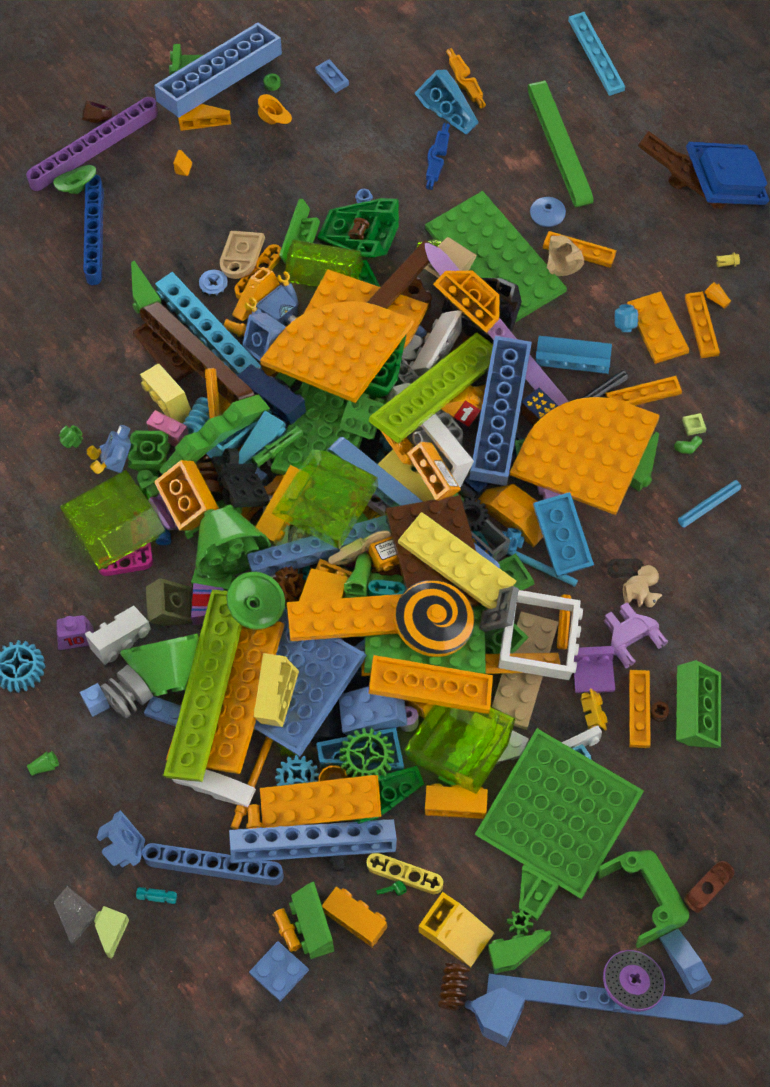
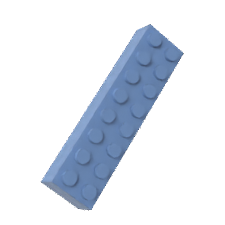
[154,23,282,118]
[469,336,532,486]

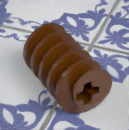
[438,963,470,1011]

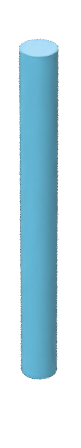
[506,550,578,587]

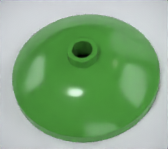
[226,572,285,630]

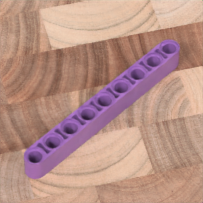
[26,97,158,191]

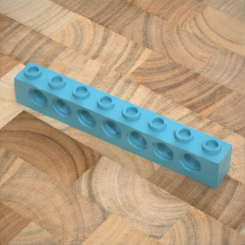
[155,272,262,376]

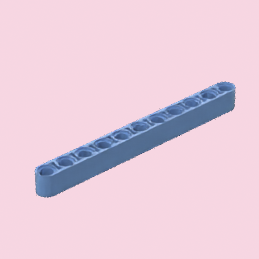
[327,437,500,568]

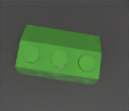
[289,882,334,959]

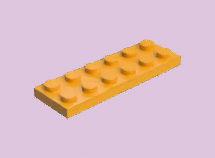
[287,594,402,641]
[368,655,493,714]
[260,775,381,828]

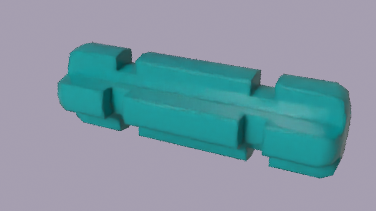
[136,887,177,904]

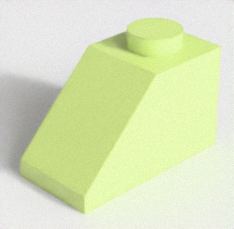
[94,906,129,959]

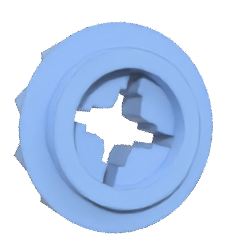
[199,270,228,296]

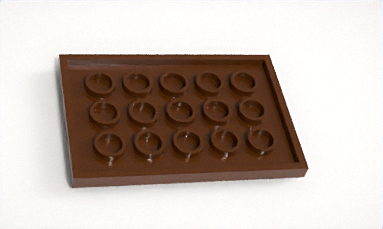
[385,495,482,607]

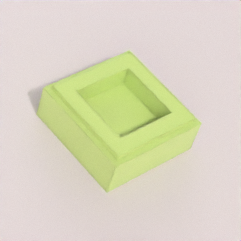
[682,413,706,436]

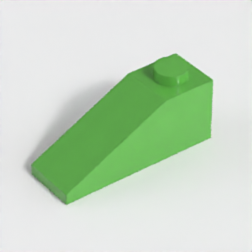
[131,261,162,314]
[630,432,659,491]

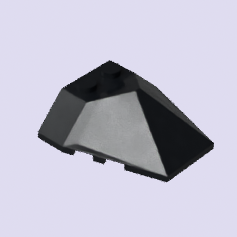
[442,277,522,344]

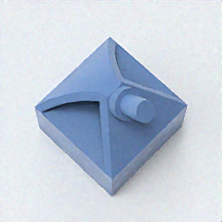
[242,313,286,361]
[465,987,525,1047]

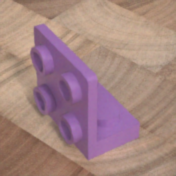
[574,646,615,694]

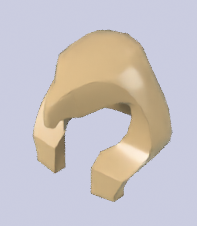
[546,235,584,276]

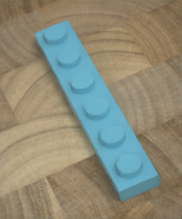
[568,12,625,96]

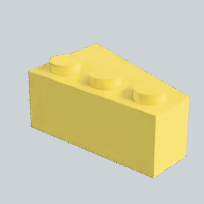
[140,364,191,424]
[254,653,299,727]

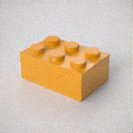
[154,460,219,530]

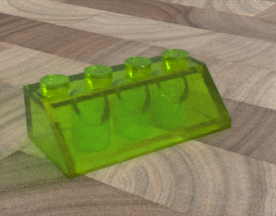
[285,240,363,287]

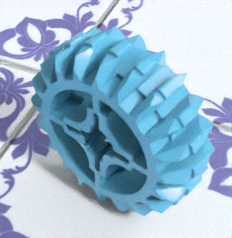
[0,640,45,693]

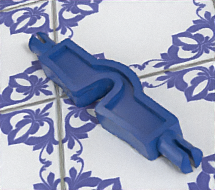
[426,123,450,190]

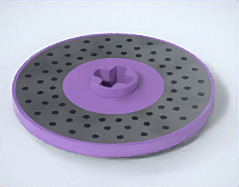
[603,950,665,1012]

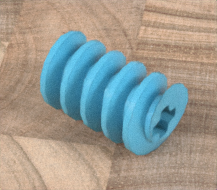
[183,397,210,435]

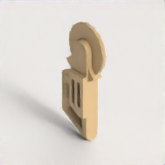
[328,531,391,565]

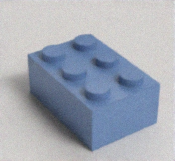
[339,687,407,736]

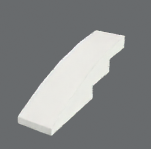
[172,770,256,807]

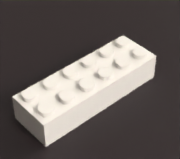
[386,383,474,487]

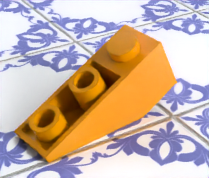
[232,267,280,321]

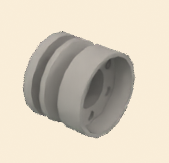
[100,665,153,718]

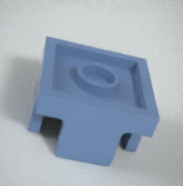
[97,810,145,867]

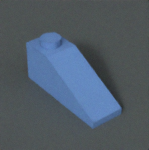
[660,929,712,995]

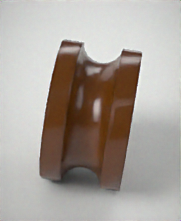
[650,702,669,722]

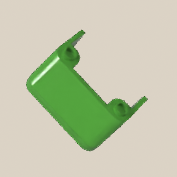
[597,850,689,949]

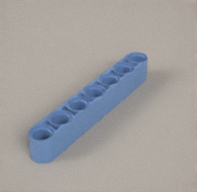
[142,843,284,885]

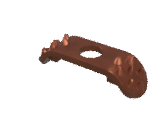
[684,861,735,913]

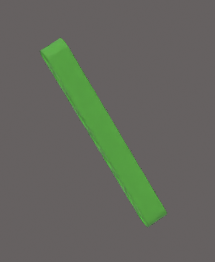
[528,80,593,208]

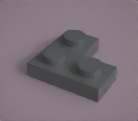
[479,586,519,632]

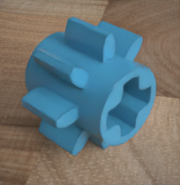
[502,528,524,551]

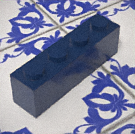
[238,364,306,425]

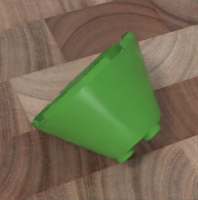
[195,505,271,579]
[120,633,199,696]

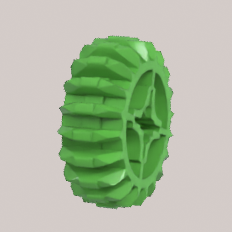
[339,728,394,781]

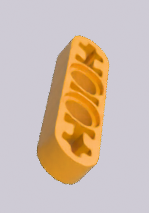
[235,244,281,299]

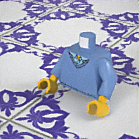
[244,271,299,326]
[87,425,131,474]

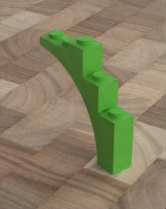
[159,394,270,475]

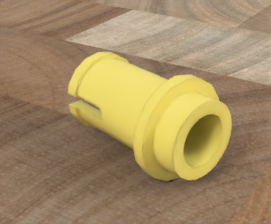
[716,252,740,267]

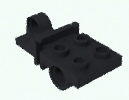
[211,448,270,508]

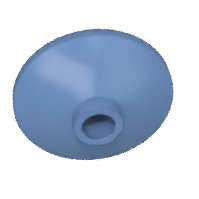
[530,197,566,227]

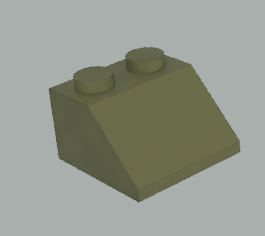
[146,578,192,626]

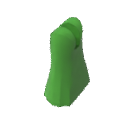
[344,553,372,598]

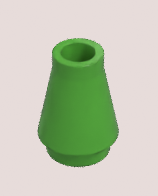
[27,751,59,776]

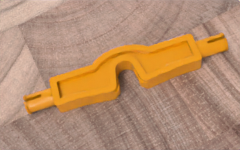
[446,48,486,109]

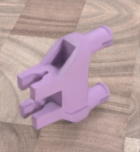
[604,603,668,668]

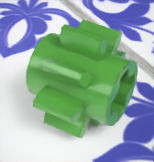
[59,425,83,448]
[507,909,533,935]

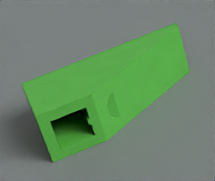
[488,929,551,974]

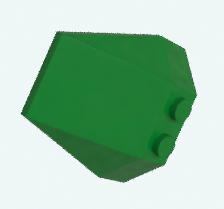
[318,198,399,257]

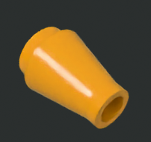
[704,282,731,308]

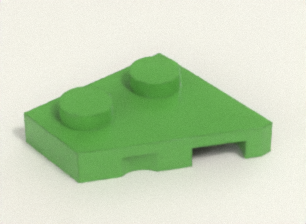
[519,865,558,921]

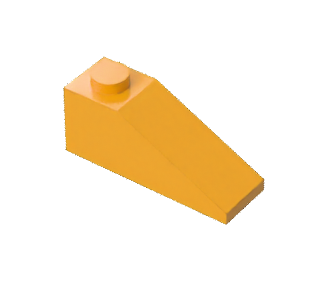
[178,104,231,131]

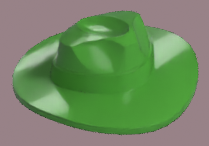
[53,165,96,194]

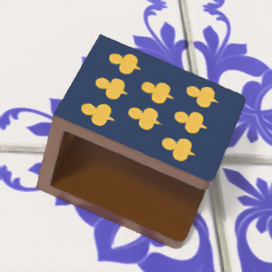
[520,388,558,426]

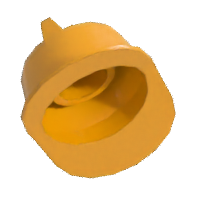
[258,94,292,125]

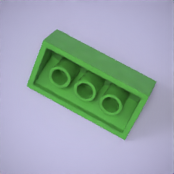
[676,660,721,748]

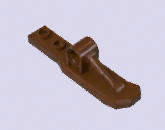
[638,131,727,209]

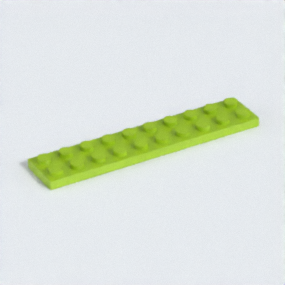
[369,333,493,443]
[163,590,242,782]

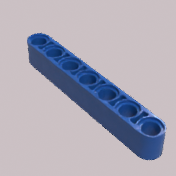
[83,174,104,285]

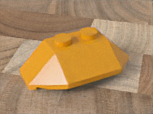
[433,271,500,333]
[476,484,543,547]

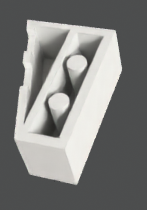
[85,606,151,665]

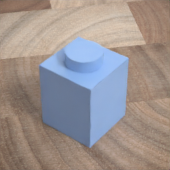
[80,683,110,717]

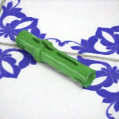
[251,425,303,468]

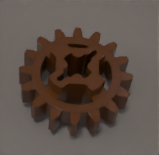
[273,566,306,606]

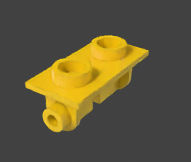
[580,688,608,730]

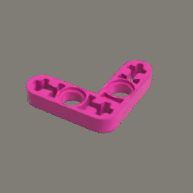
[97,517,153,576]

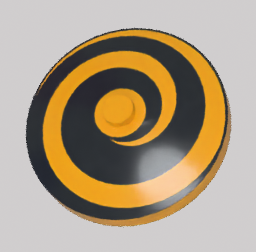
[394,580,475,657]

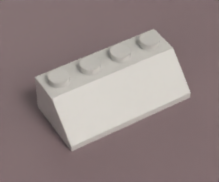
[409,310,462,377]

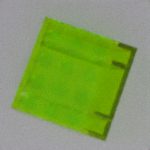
[272,450,378,549]
[60,470,166,571]
[404,705,515,794]

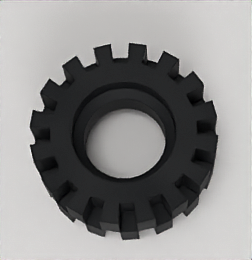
[462,497,488,532]

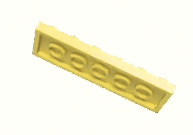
[398,512,516,609]

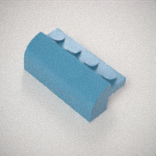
[536,335,612,374]

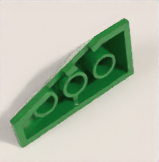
[363,334,407,400]
[355,766,424,824]

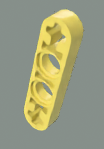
[366,853,443,894]

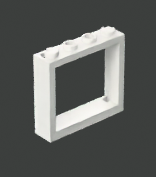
[498,590,583,680]

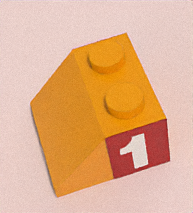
[441,385,484,427]

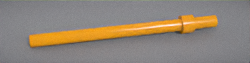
[231,736,273,830]

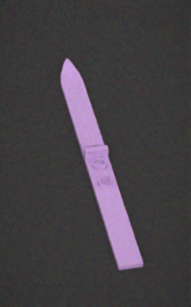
[425,243,569,406]

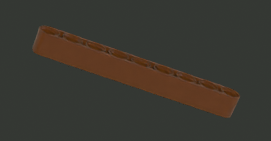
[140,302,255,404]

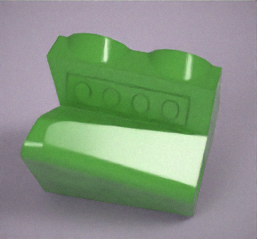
[128,430,171,477]

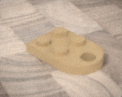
[220,231,265,279]

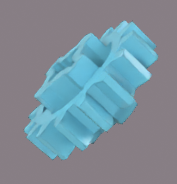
[275,755,319,786]

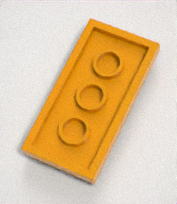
[627,291,689,364]

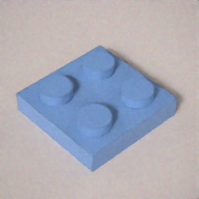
[249,941,309,1002]

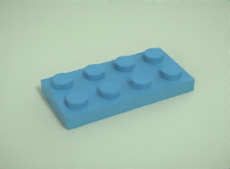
[533,492,594,577]

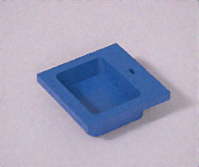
[686,142,770,205]

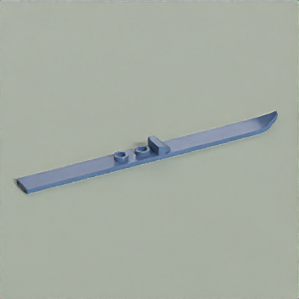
[487,974,743,1025]

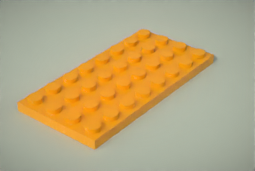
[166,621,285,774]

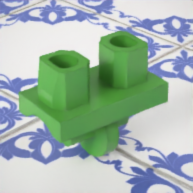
[137,470,160,499]

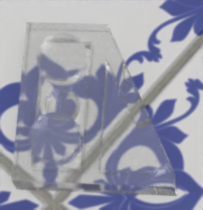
[54,886,98,944]

